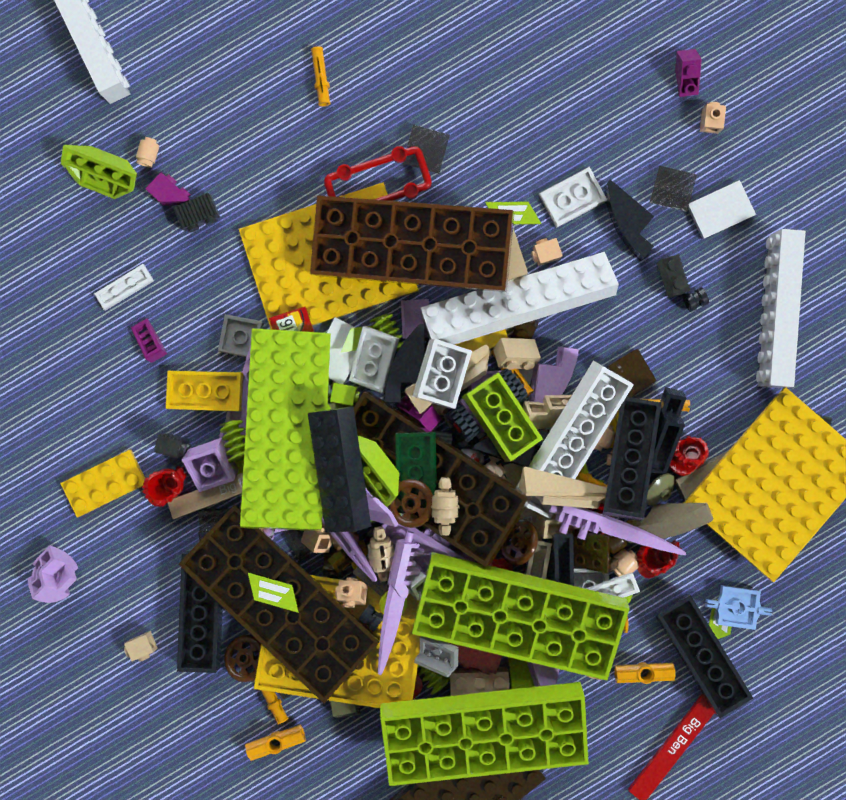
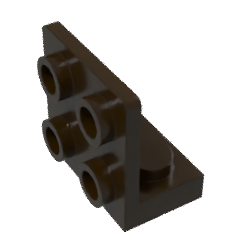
[606,349,656,398]
[572,529,618,574]

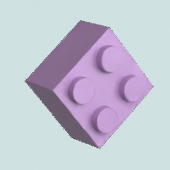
[182,438,239,492]

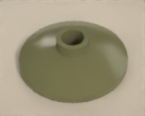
[646,474,675,506]

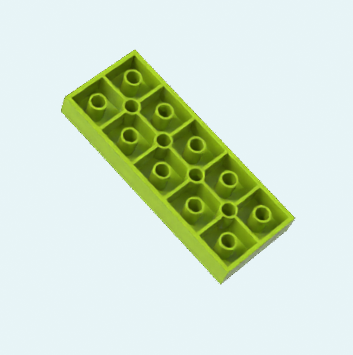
[240,328,331,531]
[412,552,630,680]
[380,682,589,786]

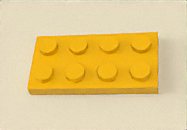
[166,371,243,412]
[60,450,145,518]

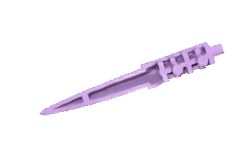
[549,505,686,556]
[322,514,377,582]
[378,531,424,675]

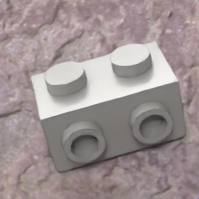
[414,636,458,677]

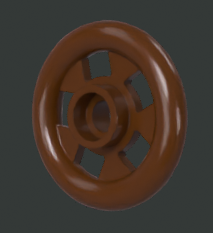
[388,479,433,528]
[501,519,538,565]
[224,635,261,682]

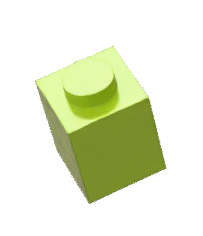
[330,383,360,407]

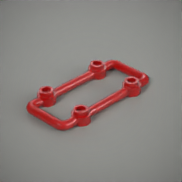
[324,146,432,201]

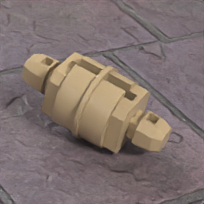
[431,478,459,535]
[368,526,395,582]

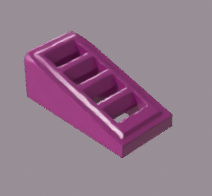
[131,319,167,363]

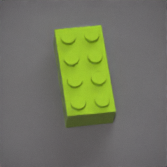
[462,373,543,462]

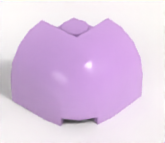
[28,545,78,603]

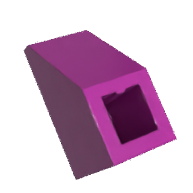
[675,49,702,97]
[145,172,191,206]
[396,394,442,431]

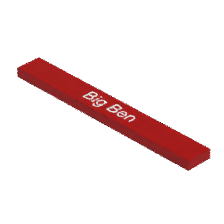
[628,694,714,800]

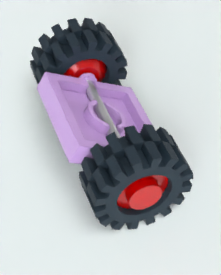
[446,368,528,442]

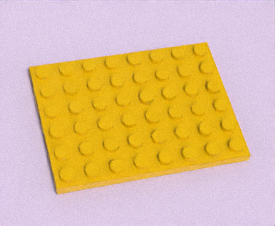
[239,182,419,330]
[684,387,846,582]
[254,575,421,708]

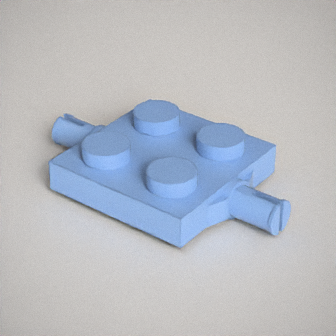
[705,585,772,630]

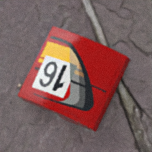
[269,306,315,332]

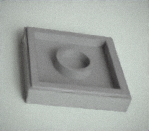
[218,314,263,357]

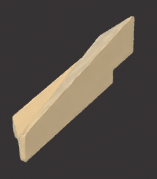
[405,345,491,414]
[523,395,619,429]
[519,467,607,509]

